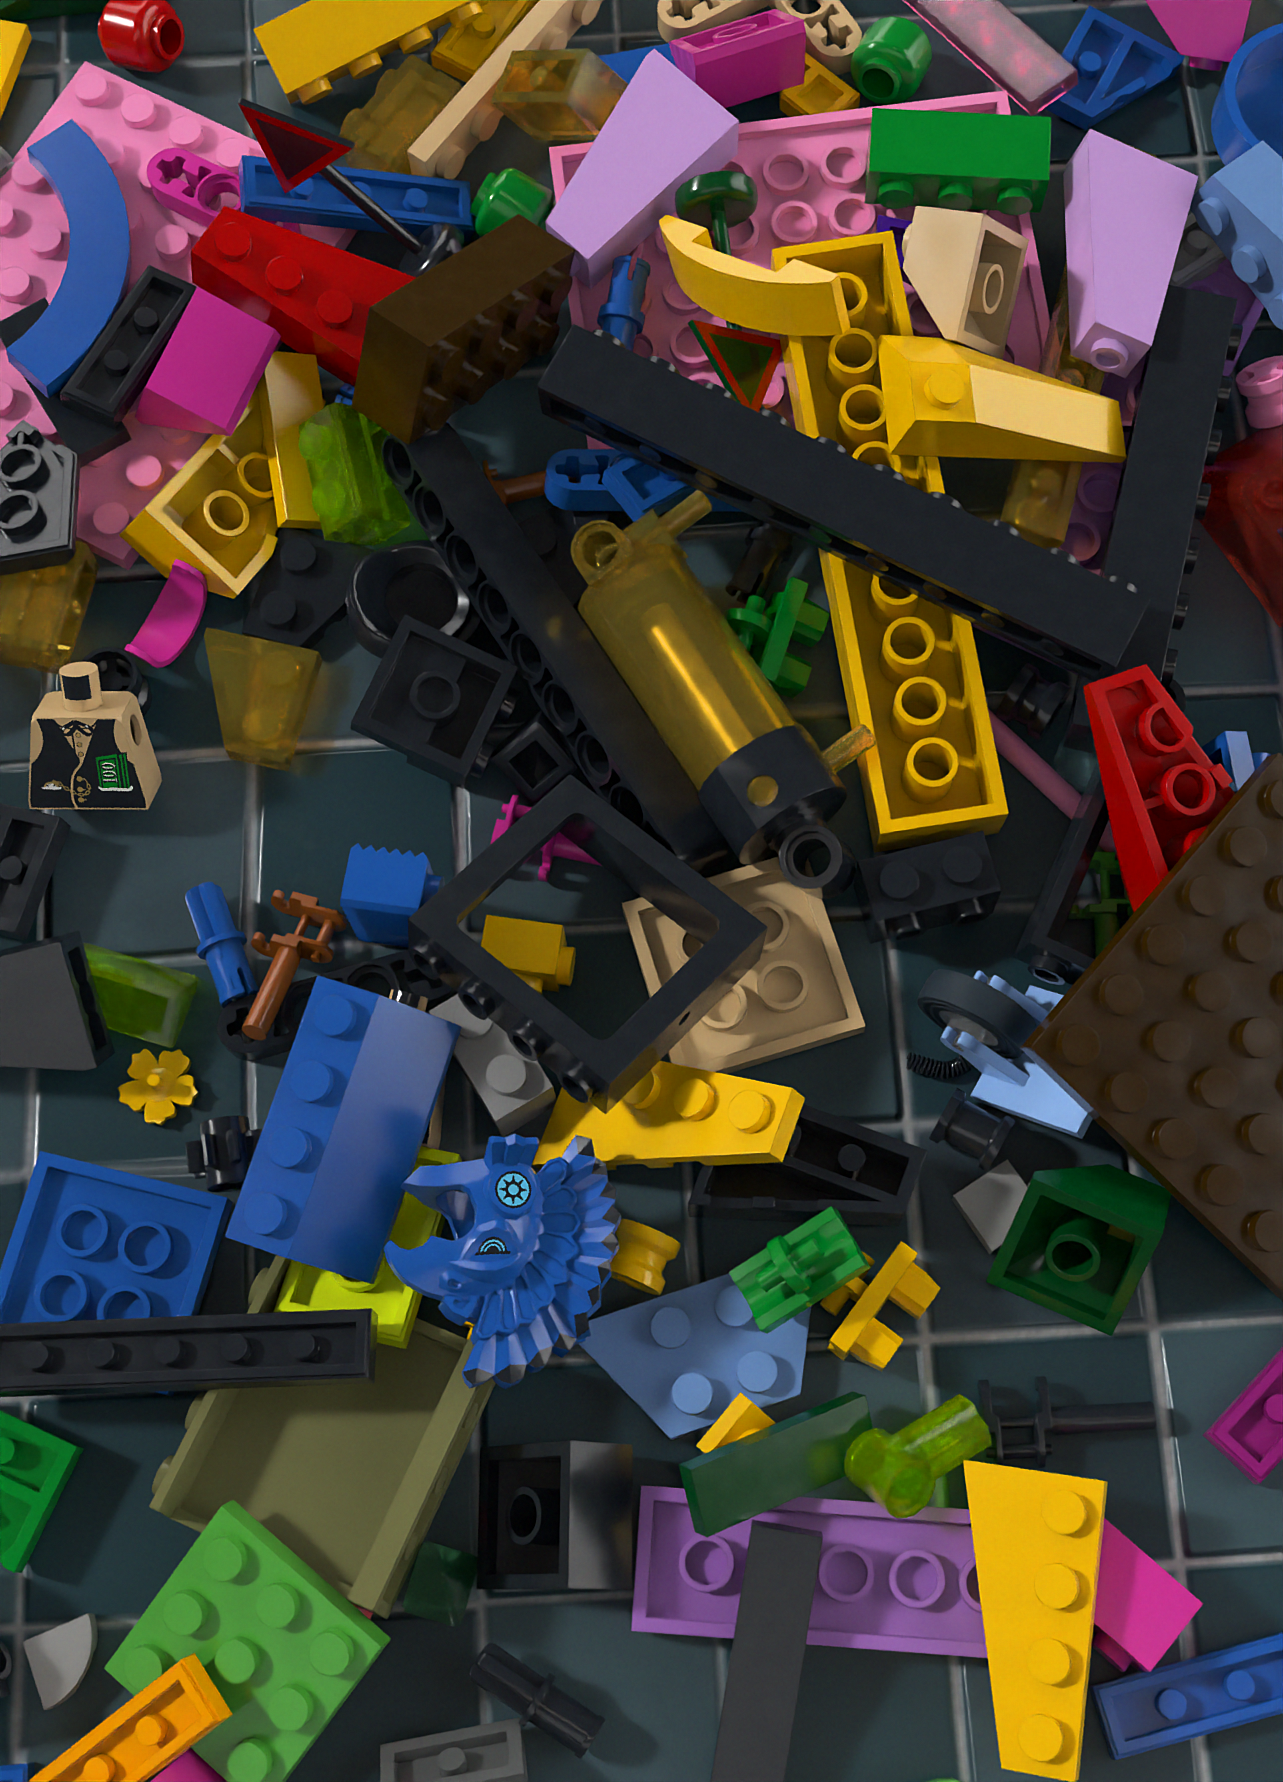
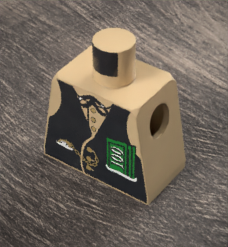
[28,662,162,809]

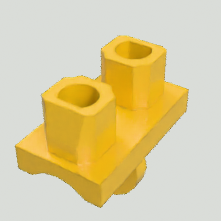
[820,1241,941,1372]

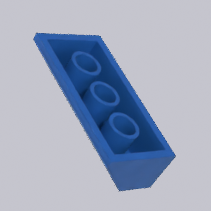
[225,975,462,1284]

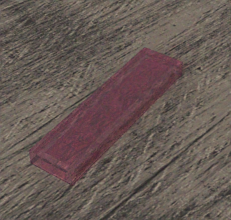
[903,0,1078,116]

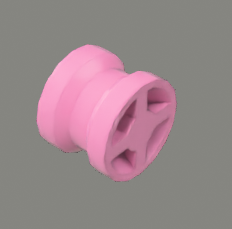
[1235,356,1283,428]

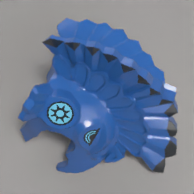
[383,1134,622,1389]

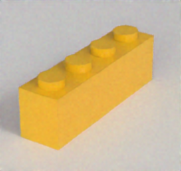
[253,0,488,105]

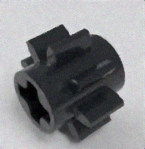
[185,1115,262,1193]

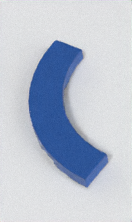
[6,119,131,399]

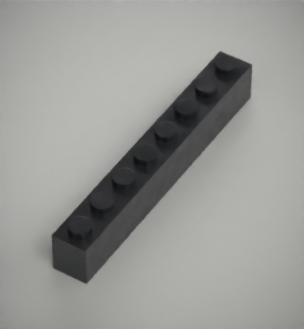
[1063,285,1243,754]

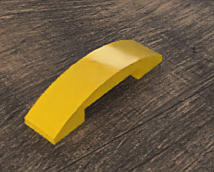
[659,215,851,336]

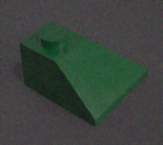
[986,1164,1171,1336]

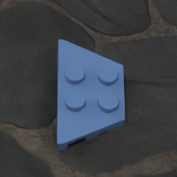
[578,1274,811,1440]

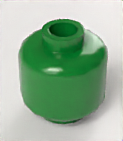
[850,16,932,105]
[470,168,554,237]

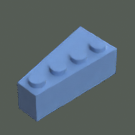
[1190,140,1283,331]

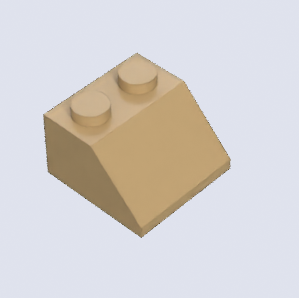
[902,206,1029,360]

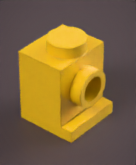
[481,915,576,995]

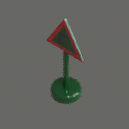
[675,170,782,412]

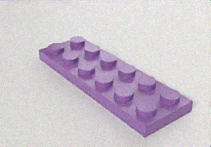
[631,1485,988,1658]

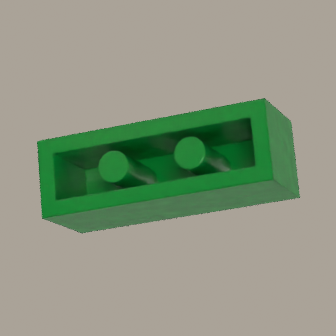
[865,108,1051,215]

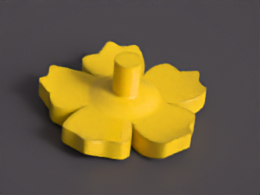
[118,1049,199,1126]

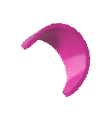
[124,559,208,668]

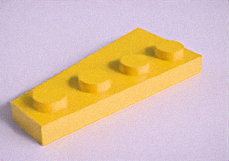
[532,1061,805,1170]
[963,1460,1108,1782]

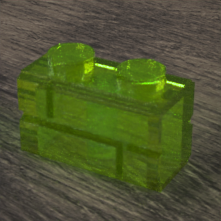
[298,402,411,546]

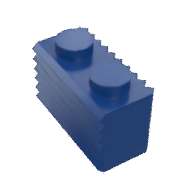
[340,843,444,947]

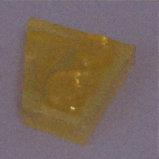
[204,627,322,771]

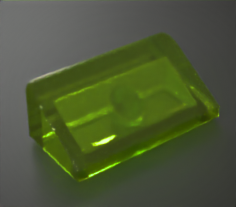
[83,943,198,1048]

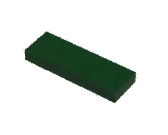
[679,1391,881,1537]

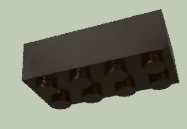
[351,214,576,445]

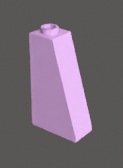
[545,49,739,290]
[1063,129,1198,378]

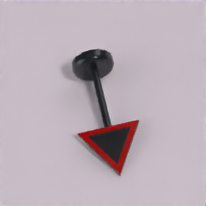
[238,98,465,278]

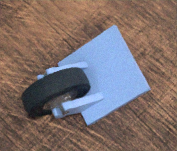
[917,969,1093,1139]

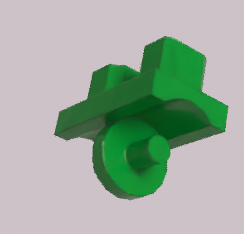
[721,576,830,699]
[729,1206,871,1334]

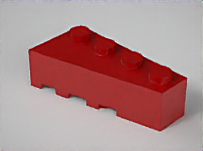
[190,206,416,387]

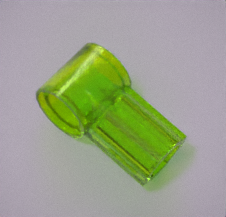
[844,1394,992,1518]

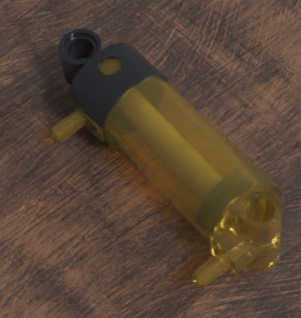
[571,490,877,899]

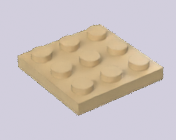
[622,857,865,1074]

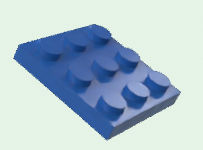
[0,1151,233,1397]

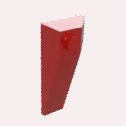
[1083,664,1235,913]

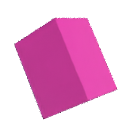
[669,9,806,108]
[135,287,281,436]

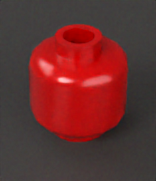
[98,0,185,73]

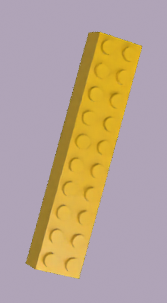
[770,230,1009,853]

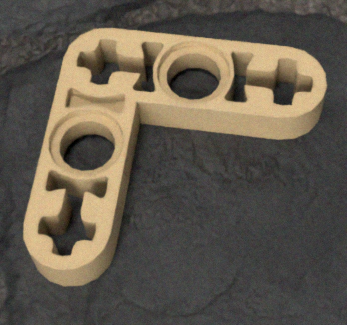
[657,0,862,75]

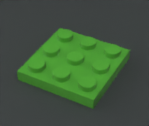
[104,1500,391,1782]

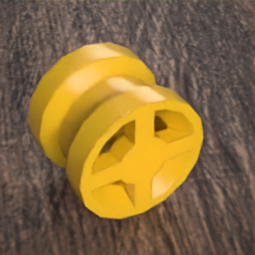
[610,1219,681,1295]

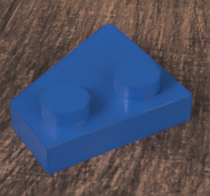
[1035,5,1185,130]

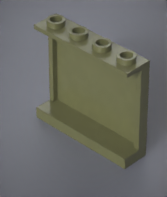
[149,1255,496,1619]

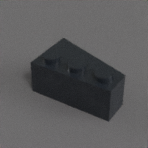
[688,1104,927,1226]

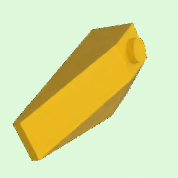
[877,335,1127,463]
[119,387,326,599]

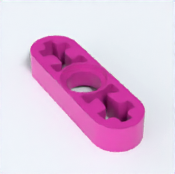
[147,148,301,234]

